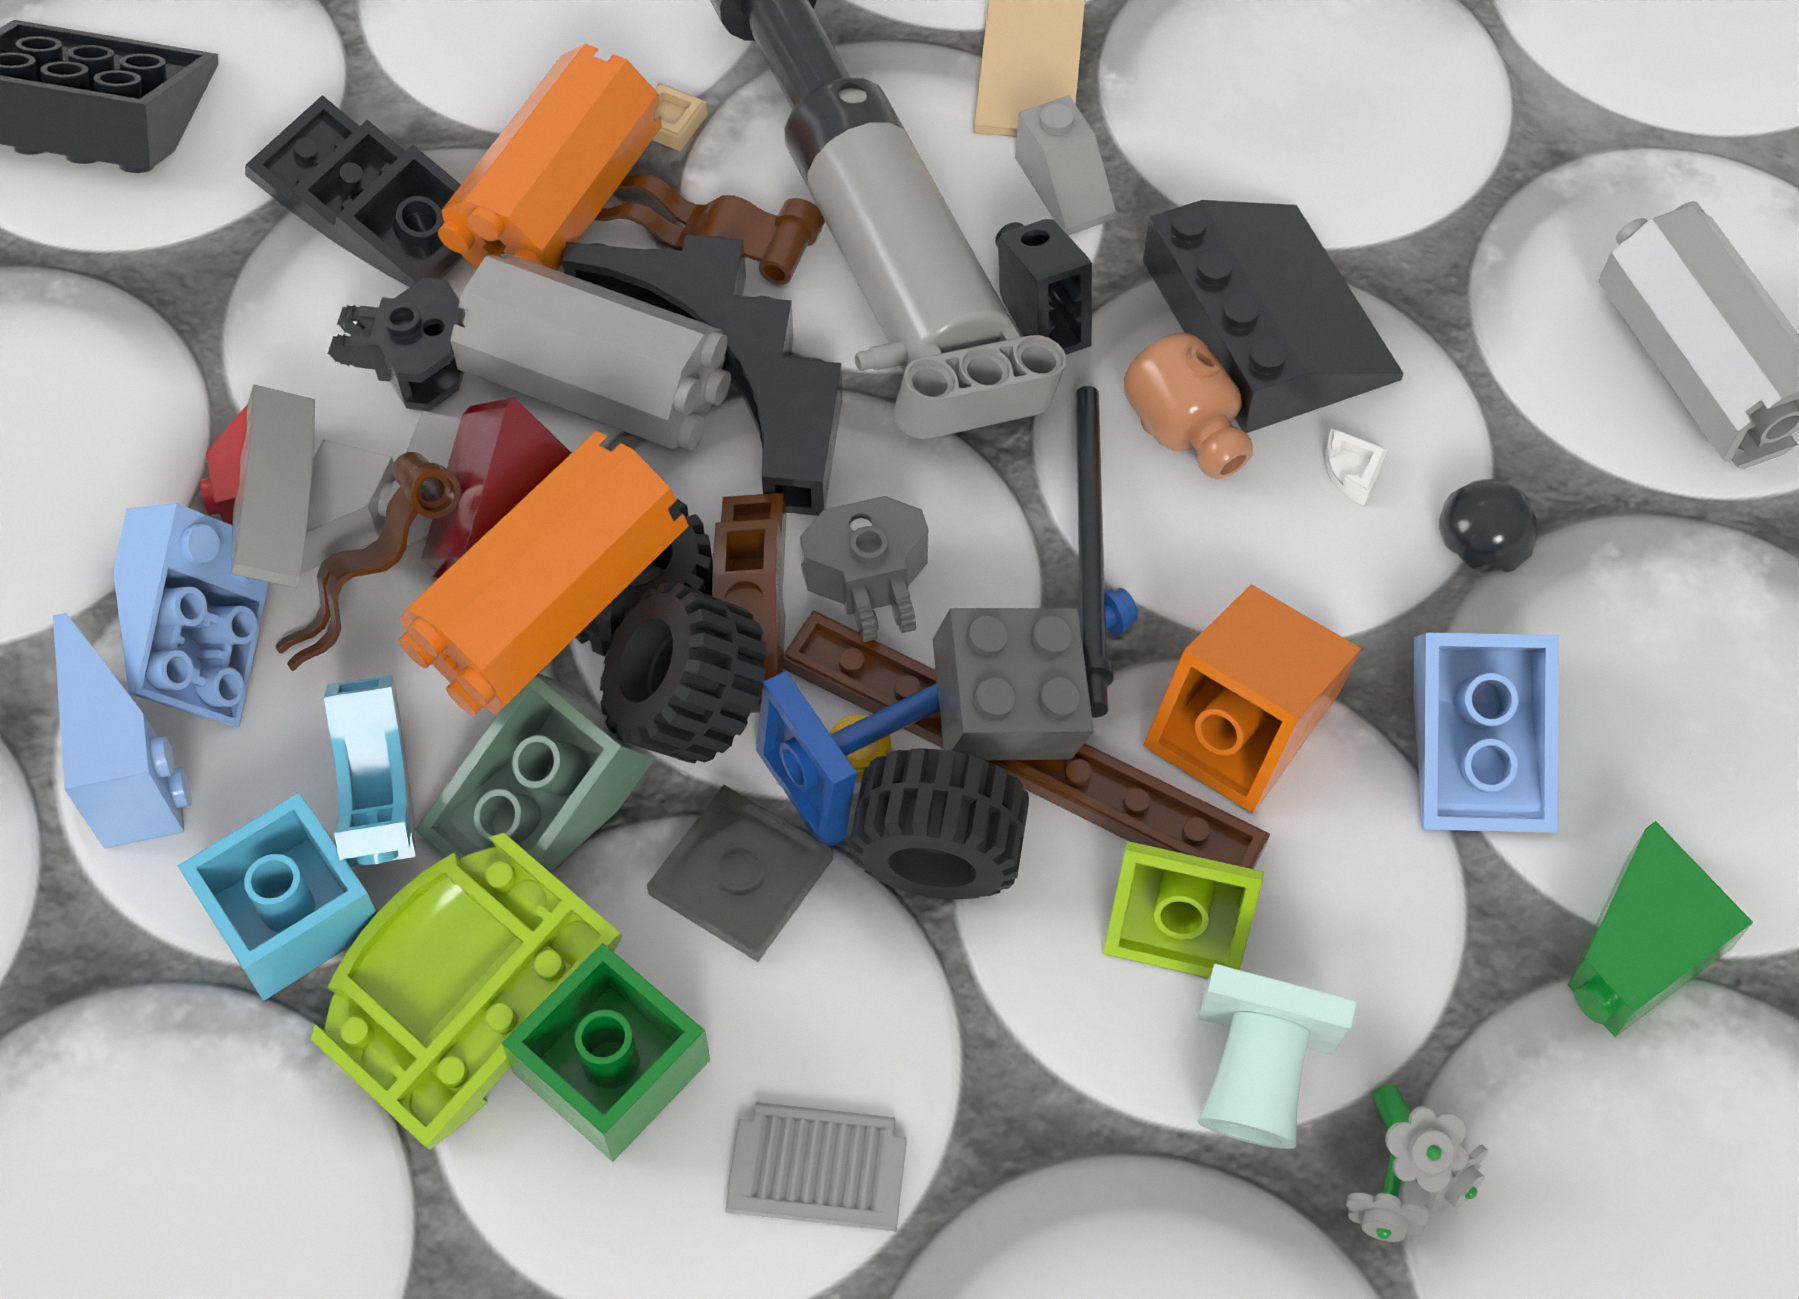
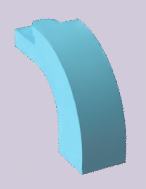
[324,675,415,867]

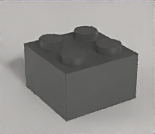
[932,608,1094,760]

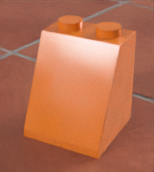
[1143,584,1361,814]

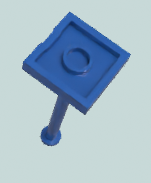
[756,588,1138,850]

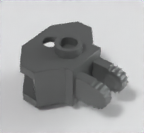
[800,496,929,642]

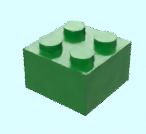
[501,943,710,1162]

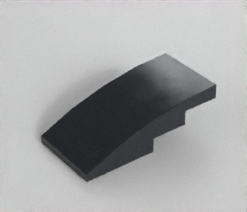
[245,95,463,287]

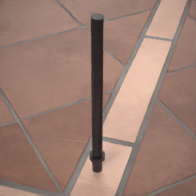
[1075,386,1114,718]

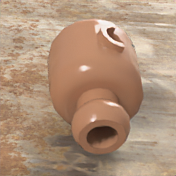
[1124,333,1253,480]

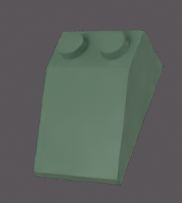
[415,673,656,873]

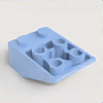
[113,503,269,727]

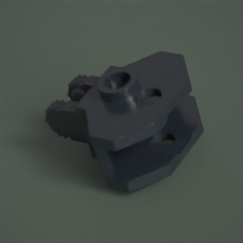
[327,278,465,411]

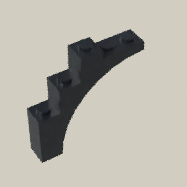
[562,235,842,516]

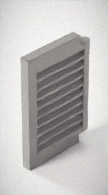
[725,1102,907,1232]

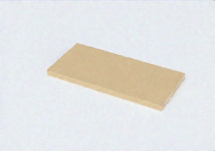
[974,0,1085,137]

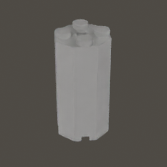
[1598,201,1799,469]
[450,253,731,451]

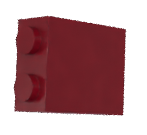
[421,397,572,582]

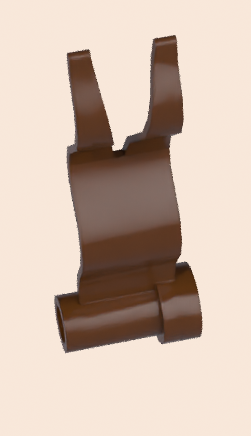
[594,174,825,285]
[275,452,461,671]

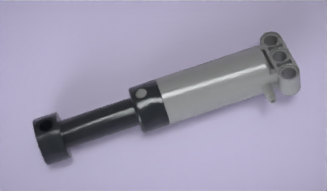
[710,0,1067,439]

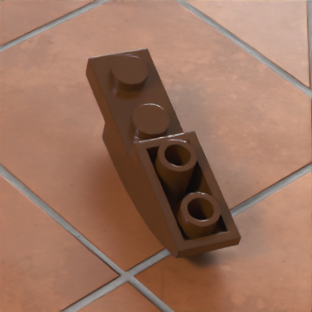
[712,493,787,713]

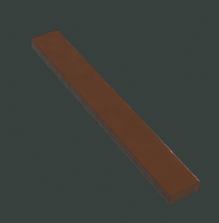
[783,610,1270,869]

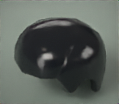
[1439,479,1537,572]

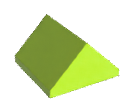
[1103,841,1264,978]

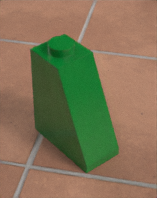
[1568,821,1753,1037]

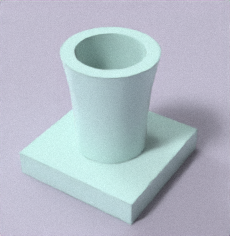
[1197,964,1357,1149]

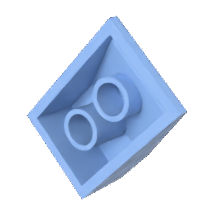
[52,613,192,849]
[1413,633,1559,833]

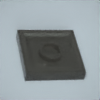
[646,785,833,962]

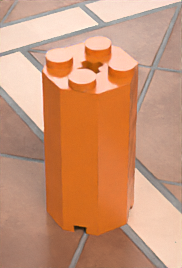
[438,44,662,271]
[398,431,689,716]

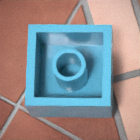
[177,793,377,1001]

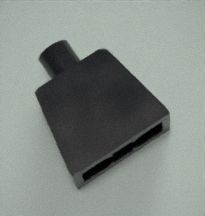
[995,219,1092,355]

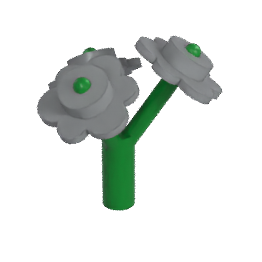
[1346,1084,1488,1242]

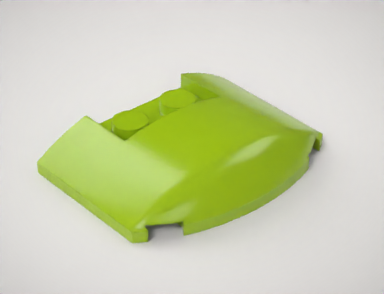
[310,833,623,1150]

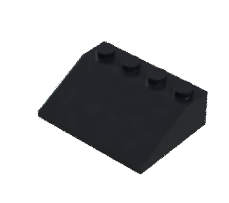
[0,20,218,173]
[1143,200,1404,433]

